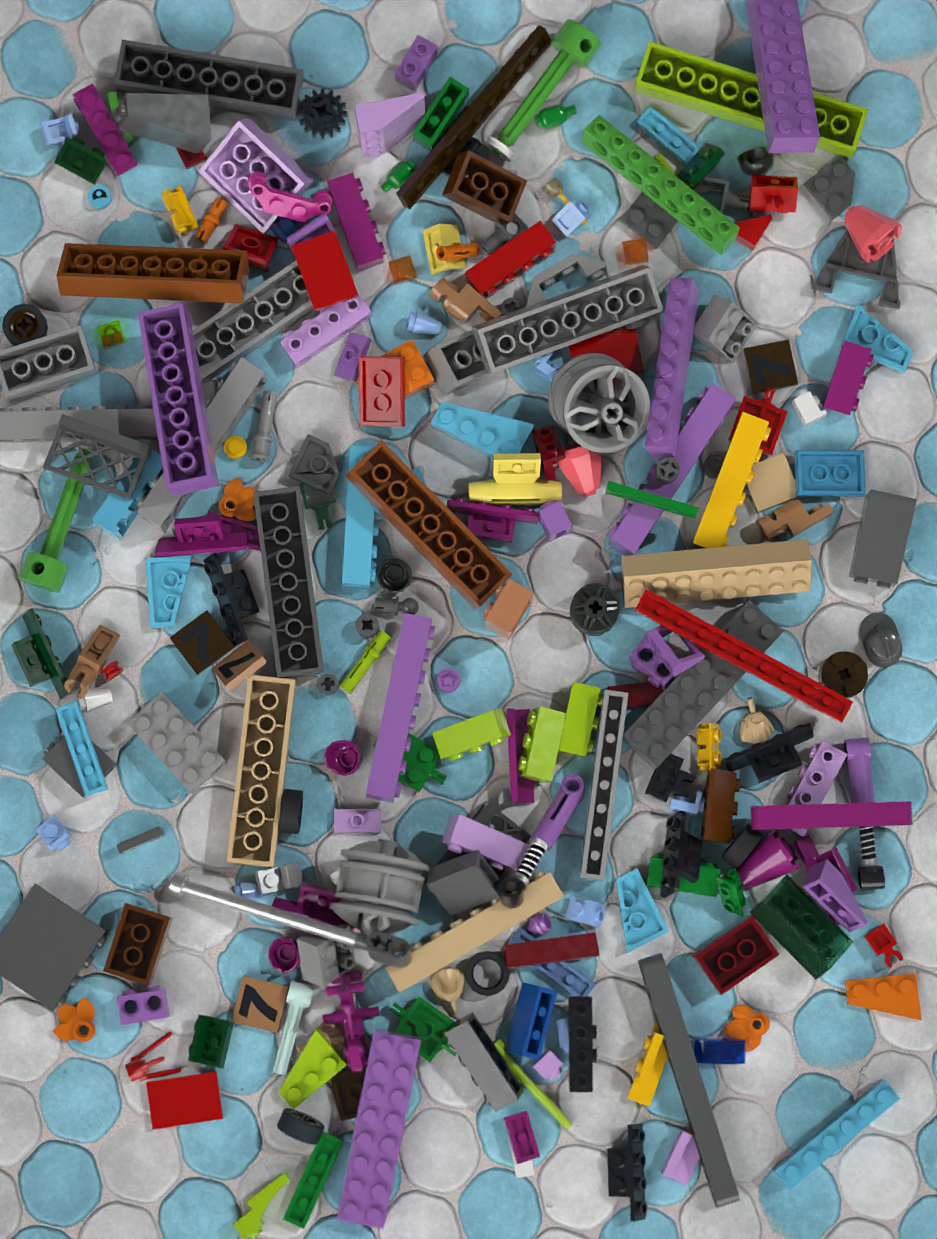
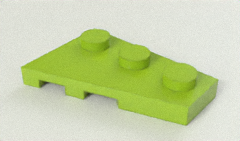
[278,1028,348,1110]

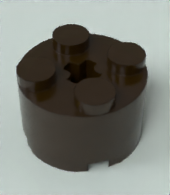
[818,651,868,699]

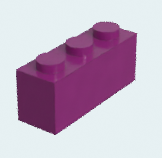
[822,340,874,415]

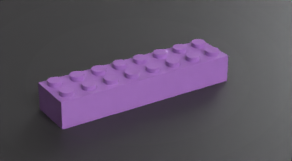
[745,0,820,153]
[138,302,219,496]
[608,383,736,555]
[337,1028,422,1229]

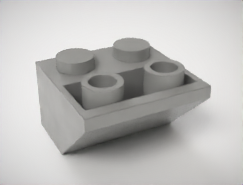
[693,295,757,363]
[297,924,356,988]

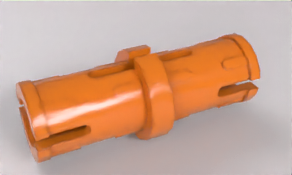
[194,197,229,244]
[436,242,479,261]

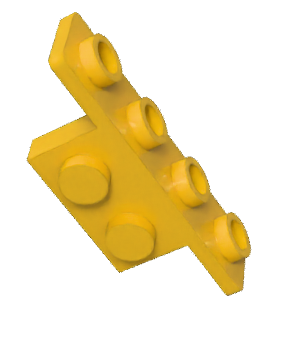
[628,1020,668,1106]

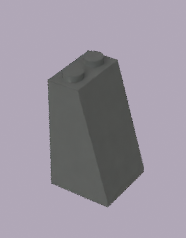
[114,93,211,154]
[849,489,917,589]

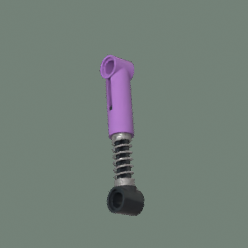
[844,737,885,891]
[500,774,585,909]

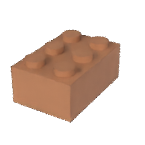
[483,578,534,641]

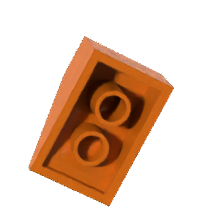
[355,339,434,400]

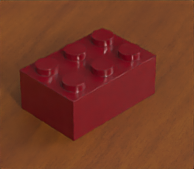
[692,916,779,995]

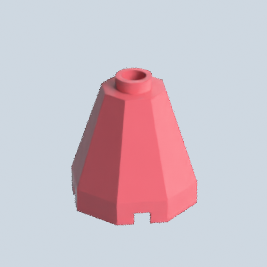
[844,205,902,263]
[557,444,601,497]

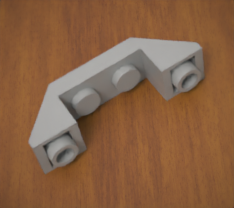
[526,254,607,307]

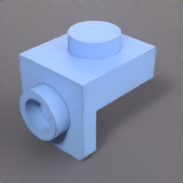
[41,114,79,146]
[565,895,605,928]

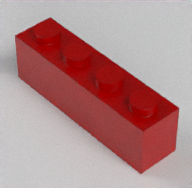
[465,220,556,298]

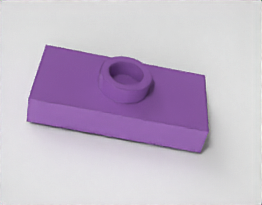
[334,333,372,382]

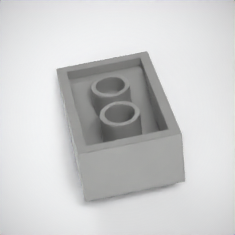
[424,330,491,396]

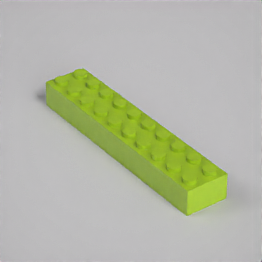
[634,41,869,159]

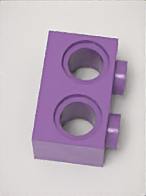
[395,35,438,92]
[538,500,572,542]
[630,636,679,690]
[117,985,170,1025]

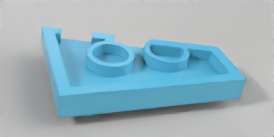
[840,304,914,373]
[145,555,192,629]
[616,869,669,953]

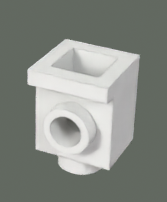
[791,389,827,428]

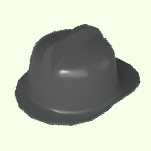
[860,612,902,668]

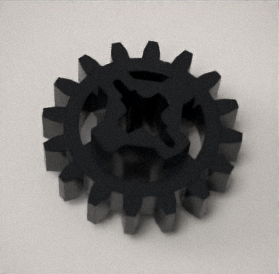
[298,88,348,139]

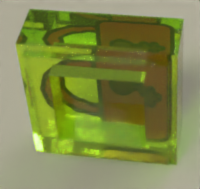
[97,320,126,350]

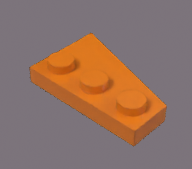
[845,973,922,1021]

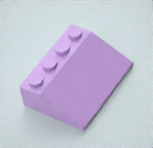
[355,92,425,159]
[199,118,315,234]

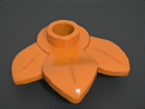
[218,478,259,522]
[53,998,96,1042]
[724,1005,770,1052]

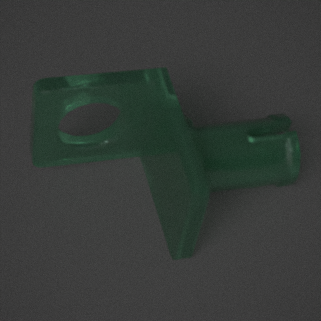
[299,483,336,530]

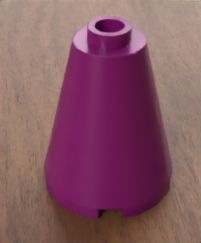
[735,829,802,889]

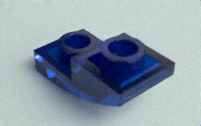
[695,1038,746,1064]

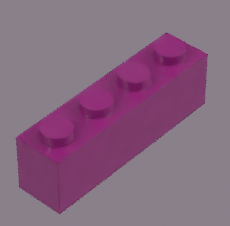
[327,172,386,271]

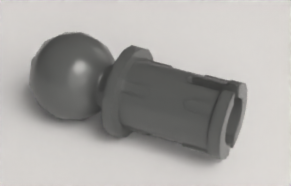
[374,597,419,615]

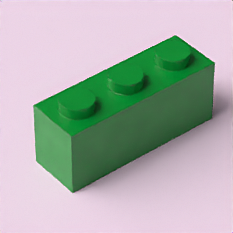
[413,77,469,151]
[646,854,721,897]

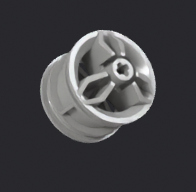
[548,353,650,453]
[330,839,429,934]

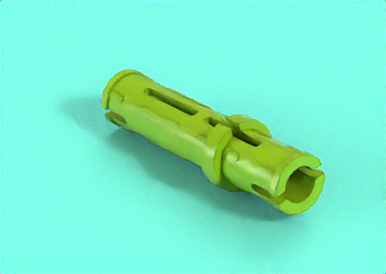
[339,630,392,694]

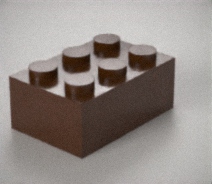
[442,150,527,225]
[103,903,173,986]

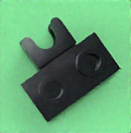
[645,753,696,803]

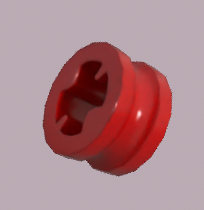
[100,660,124,682]

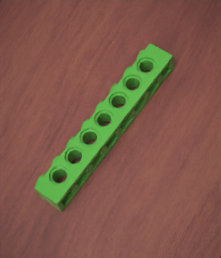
[581,115,740,255]

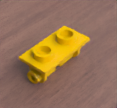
[161,185,199,237]
[697,723,722,771]

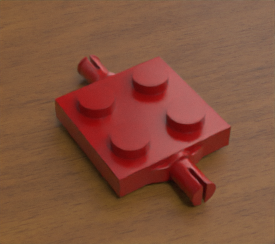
[728,387,788,456]

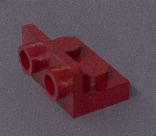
[532,425,566,481]

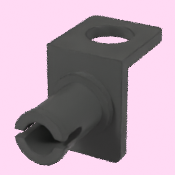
[702,176,750,214]
[481,213,528,255]

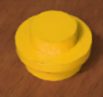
[224,436,247,459]

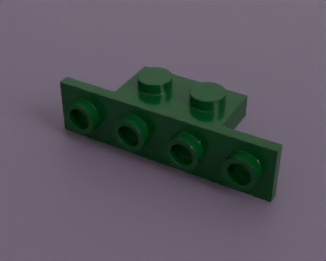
[11,608,71,700]

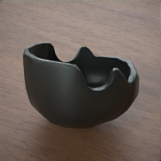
[737,147,774,176]
[377,557,412,594]

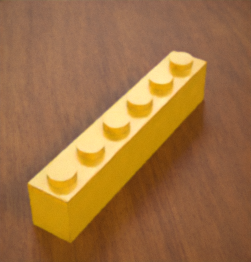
[692,412,771,548]

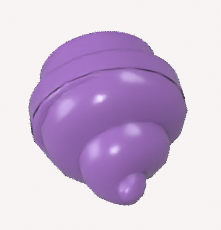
[526,912,552,936]

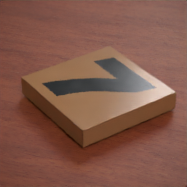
[212,640,266,691]
[232,976,289,1033]

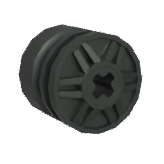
[570,583,620,636]

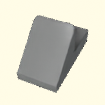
[255,863,304,895]

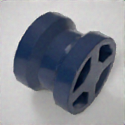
[269,216,298,244]

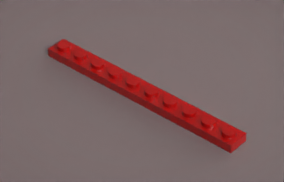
[634,589,853,723]

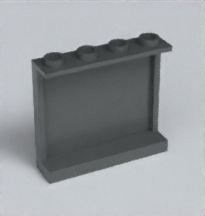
[0,884,108,1010]

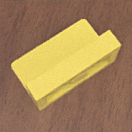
[423,224,466,275]

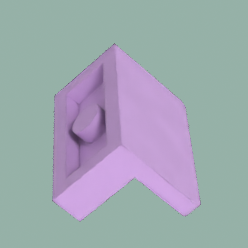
[661,1130,700,1185]

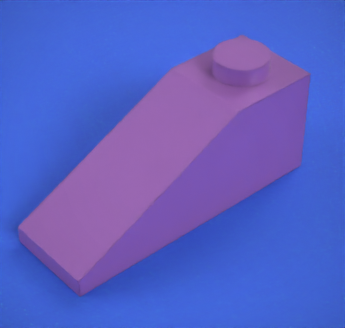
[803,859,868,932]

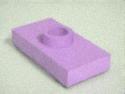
[334,809,381,833]

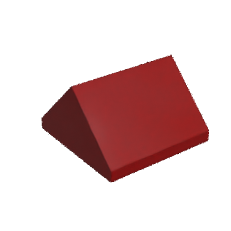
[222,224,279,272]

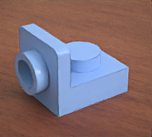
[552,199,592,237]
[535,352,560,382]
[668,791,705,817]
[36,815,72,851]

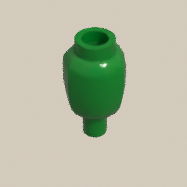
[534,105,577,130]
[380,159,417,193]

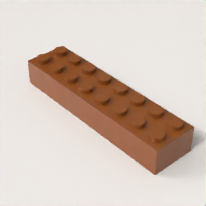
[56,243,250,303]
[345,440,512,609]

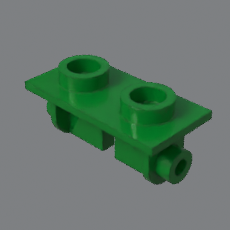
[716,870,746,917]

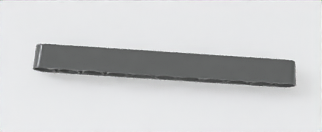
[638,953,740,1208]

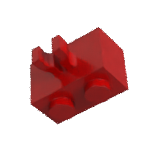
[749,175,798,214]

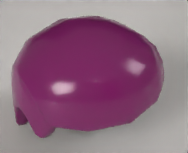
[324,740,363,776]
[268,936,301,974]

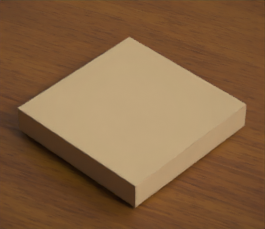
[746,453,798,513]

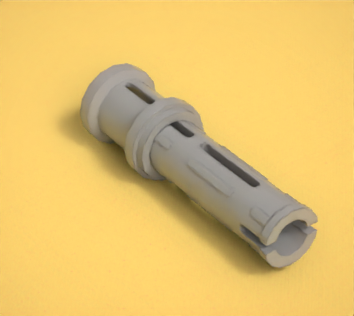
[249,391,278,462]

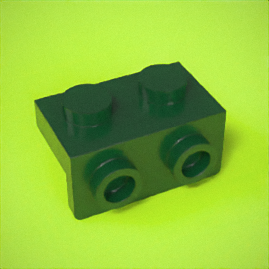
[54,136,108,185]
[676,143,725,190]
[188,1015,234,1069]

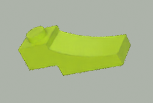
[233,1172,291,1239]

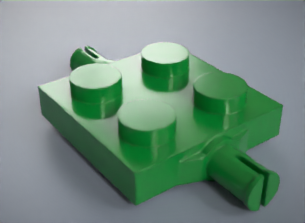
[373,733,447,793]
[389,996,457,1063]

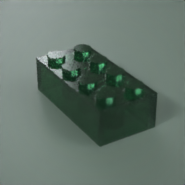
[750,874,853,980]

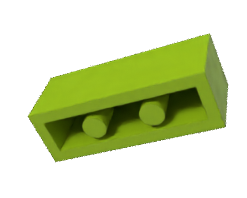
[558,682,603,758]
[517,706,566,783]
[432,708,511,761]

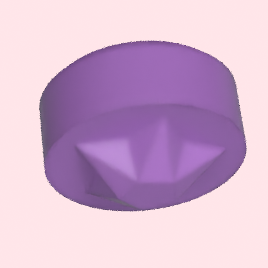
[437,669,460,693]

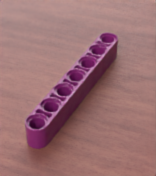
[751,801,913,830]

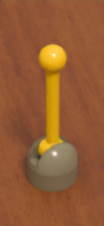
[542,177,588,224]

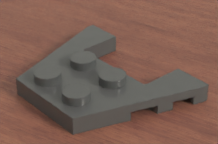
[811,230,900,310]

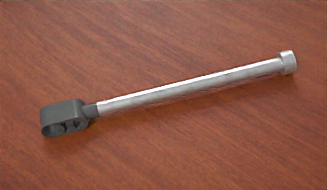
[169,872,412,968]

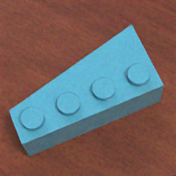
[431,402,535,459]
[91,449,164,540]

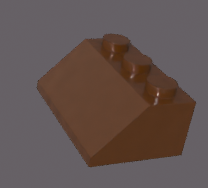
[700,768,740,844]

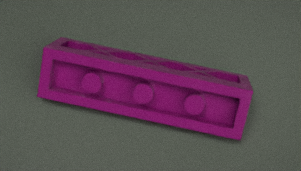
[507,708,534,804]

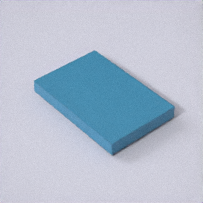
[794,450,866,497]

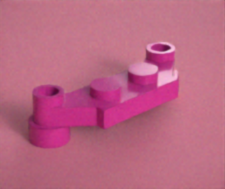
[248,172,332,223]

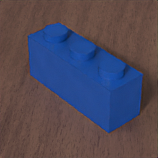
[505,982,557,1061]

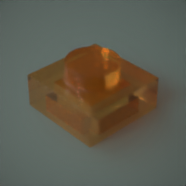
[622,238,649,266]
[388,255,417,285]

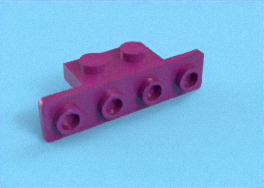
[447,498,539,543]
[155,515,249,556]
[793,835,858,926]
[272,882,362,934]

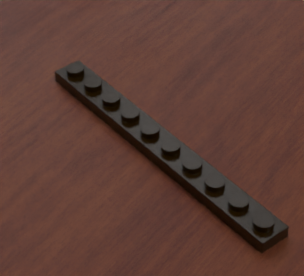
[396,25,552,210]

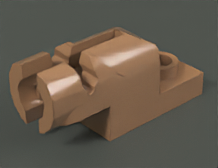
[429,277,502,323]
[756,500,834,540]
[64,625,120,698]

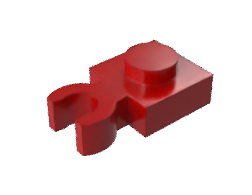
[864,924,903,968]

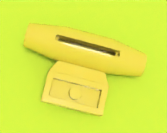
[468,453,562,506]

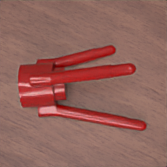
[125,1032,181,1082]

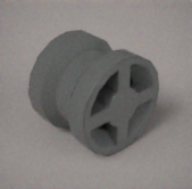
[656,457,680,483]
[356,613,380,638]

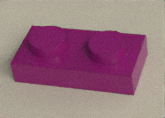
[503,1111,540,1164]

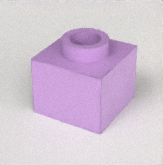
[533,1050,563,1081]

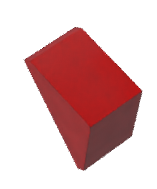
[735,214,772,251]

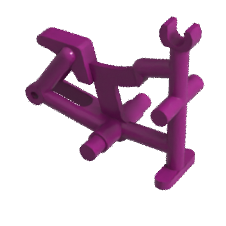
[323,971,380,1072]

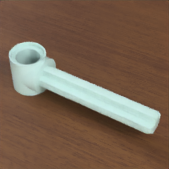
[273,981,314,1075]

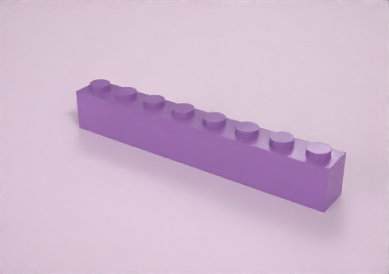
[645,278,699,458]
[366,613,435,803]

